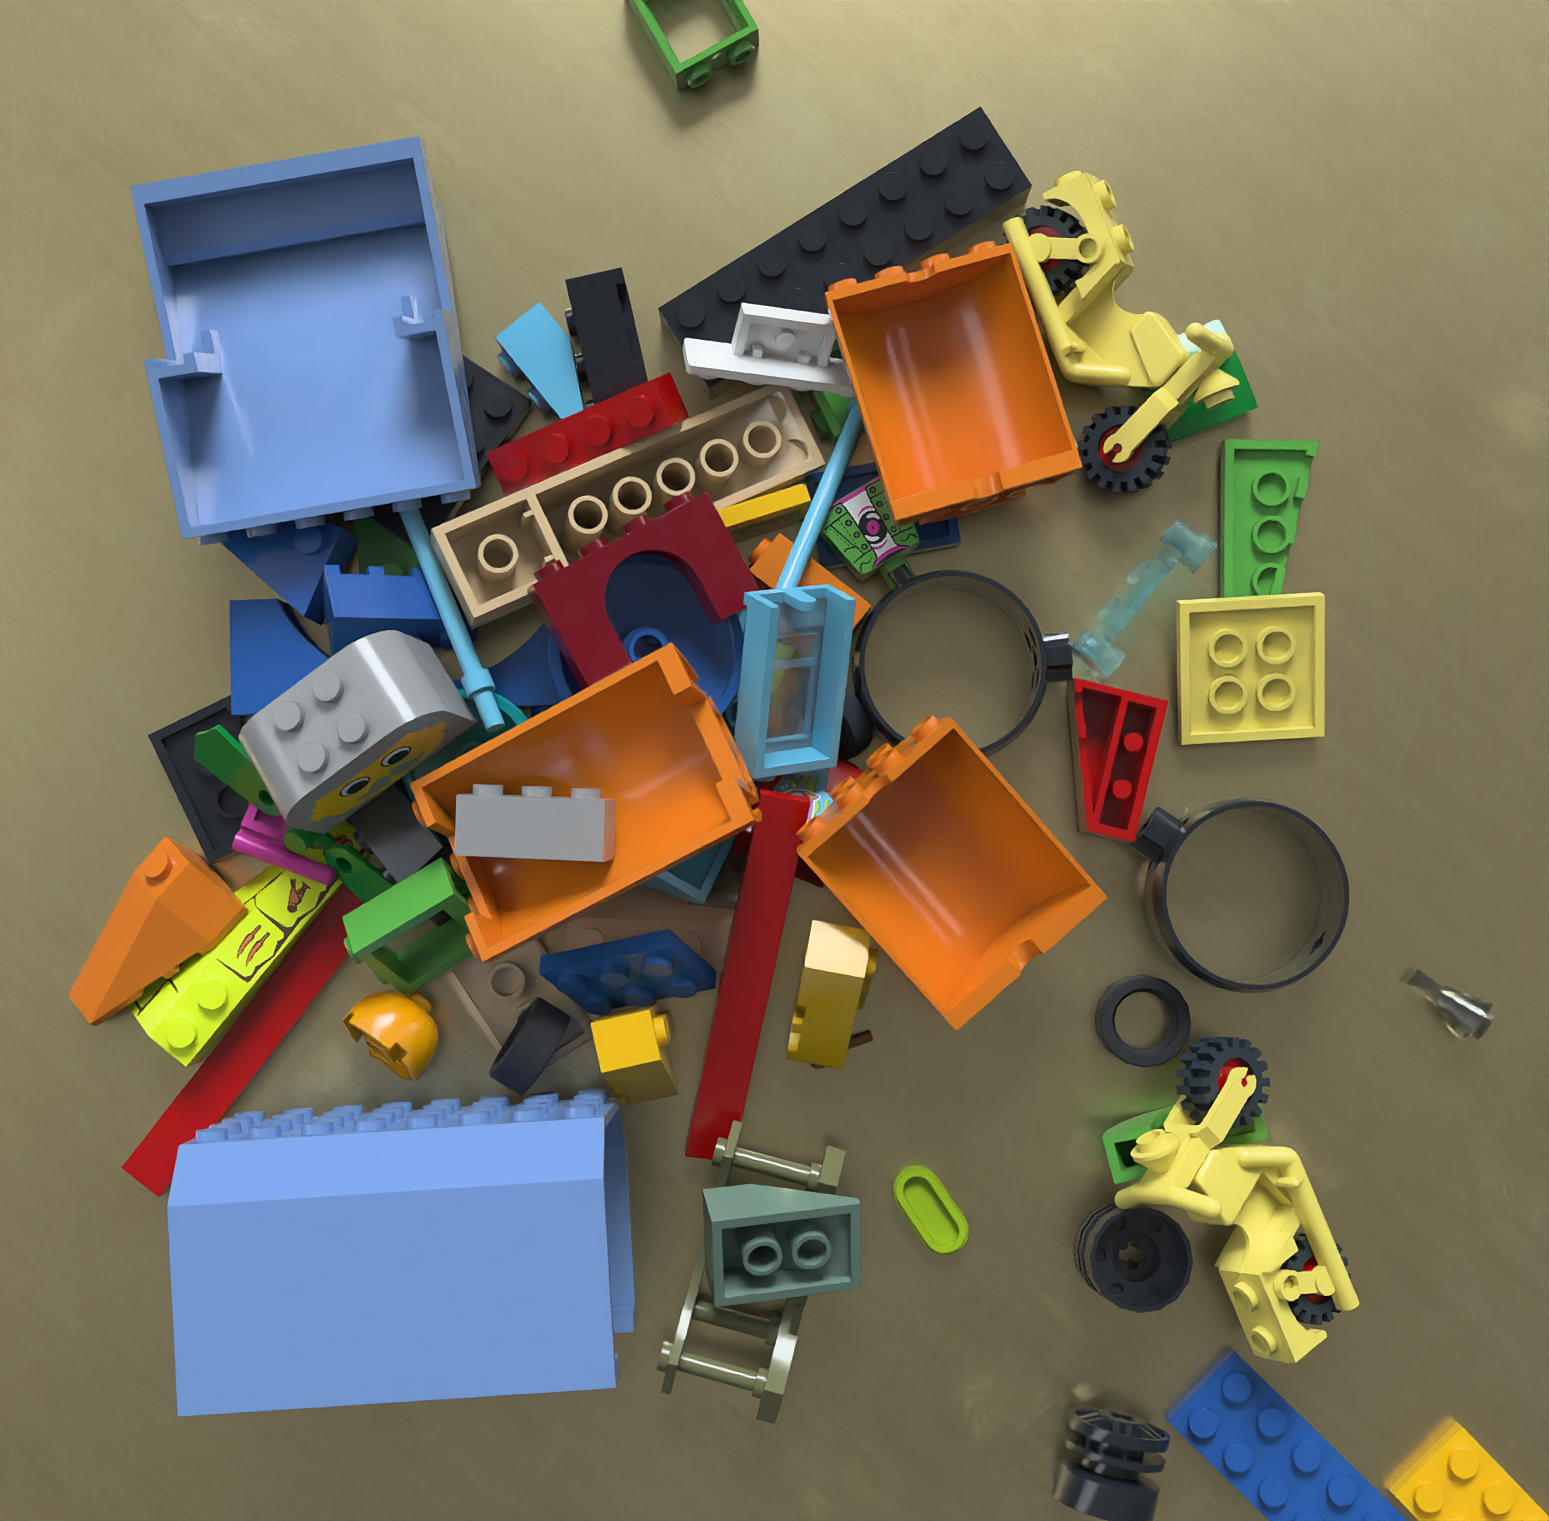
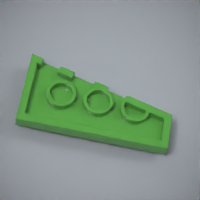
[1220,439,1319,598]

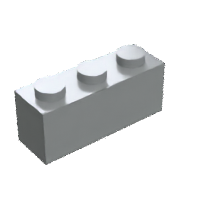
[454,784,616,862]

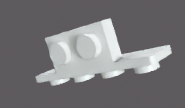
[682,303,855,397]

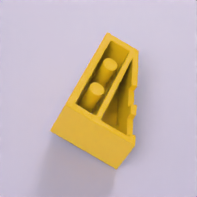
[786,920,878,1069]
[590,1001,679,1107]

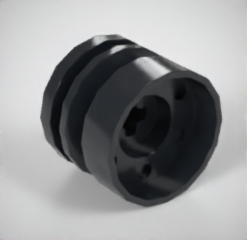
[1075,1202,1193,1313]
[1052,1407,1171,1521]

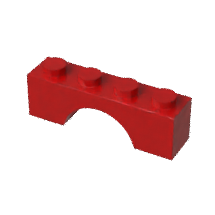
[486,372,689,497]

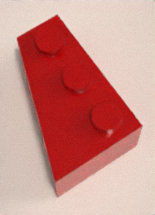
[1067,677,1168,843]

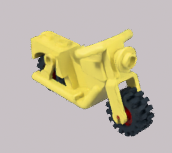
[999,171,1240,493]
[1115,1037,1360,1364]

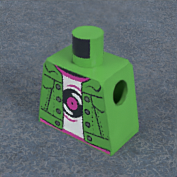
[819,476,920,590]

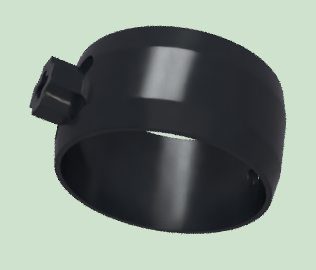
[851,570,1073,758]
[1130,797,1349,993]

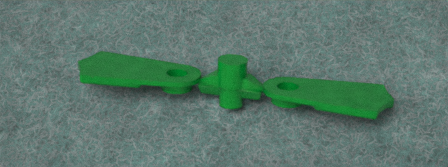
[194,725,393,903]

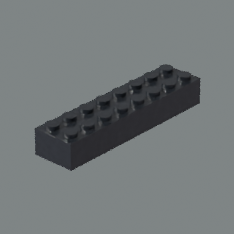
[658,106,1032,400]

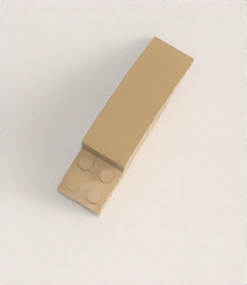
[430,384,826,630]

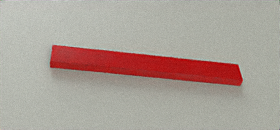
[685,789,811,1160]
[121,883,364,1197]

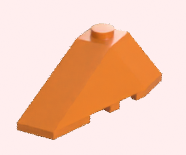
[68,836,249,1027]

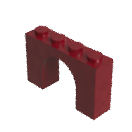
[527,491,760,690]

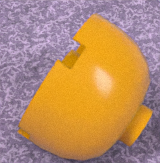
[340,990,439,1082]

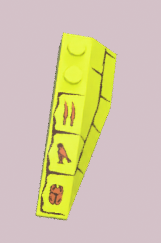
[128,819,371,1067]

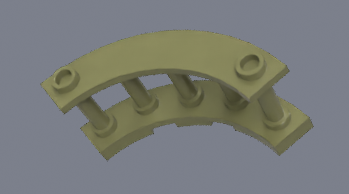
[657,1120,846,1424]

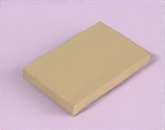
[443,938,593,1069]

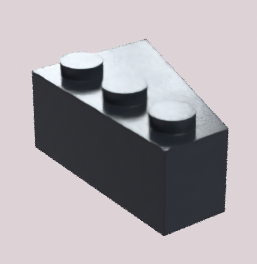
[564,267,648,408]
[346,778,454,886]

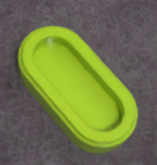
[892,1164,968,1255]

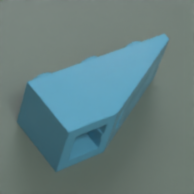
[495,302,585,420]

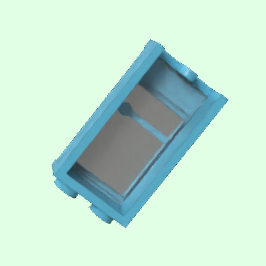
[734,584,856,782]

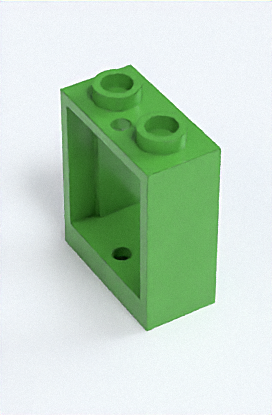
[627,0,759,90]
[342,857,473,995]

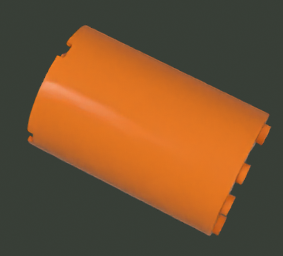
[410,642,762,963]

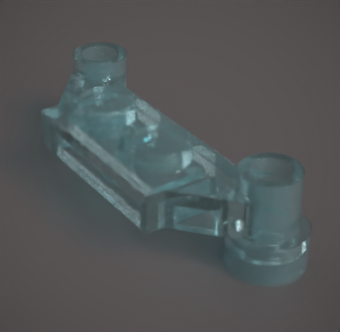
[1071,517,1218,684]

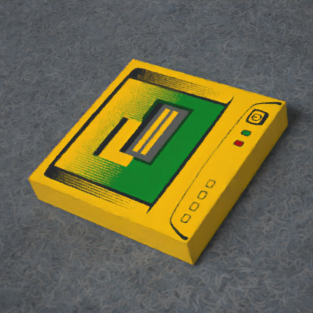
[717,483,811,543]

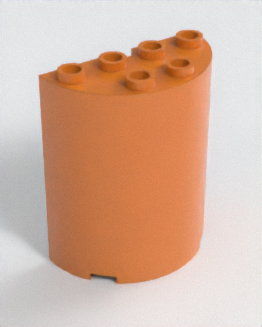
[824,241,1083,527]
[796,714,1108,1032]

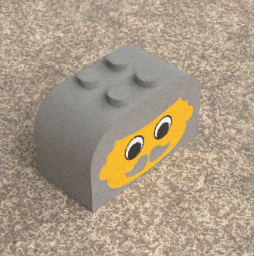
[238,630,477,834]

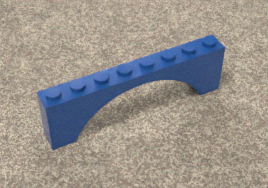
[229,599,562,722]

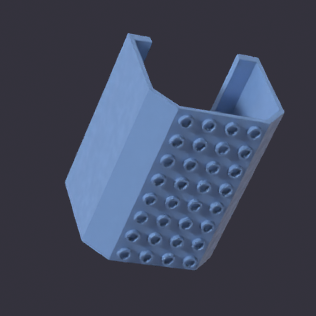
[167,1089,637,1417]

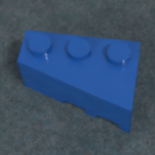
[221,520,358,626]
[323,565,478,656]

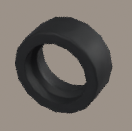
[1095,974,1191,1068]
[489,997,571,1095]

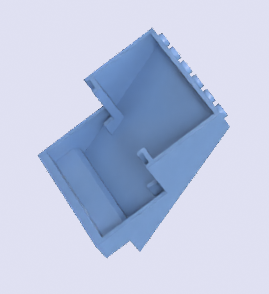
[130,136,481,546]

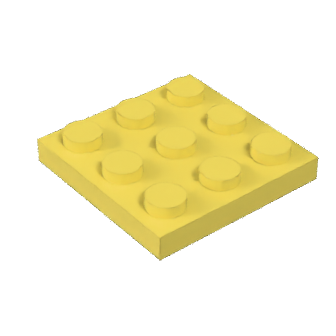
[1176,592,1325,745]

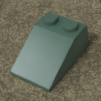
[702,1184,861,1307]

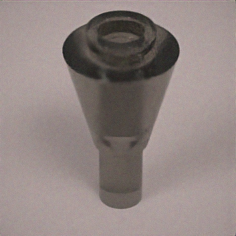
[1407,968,1495,1042]

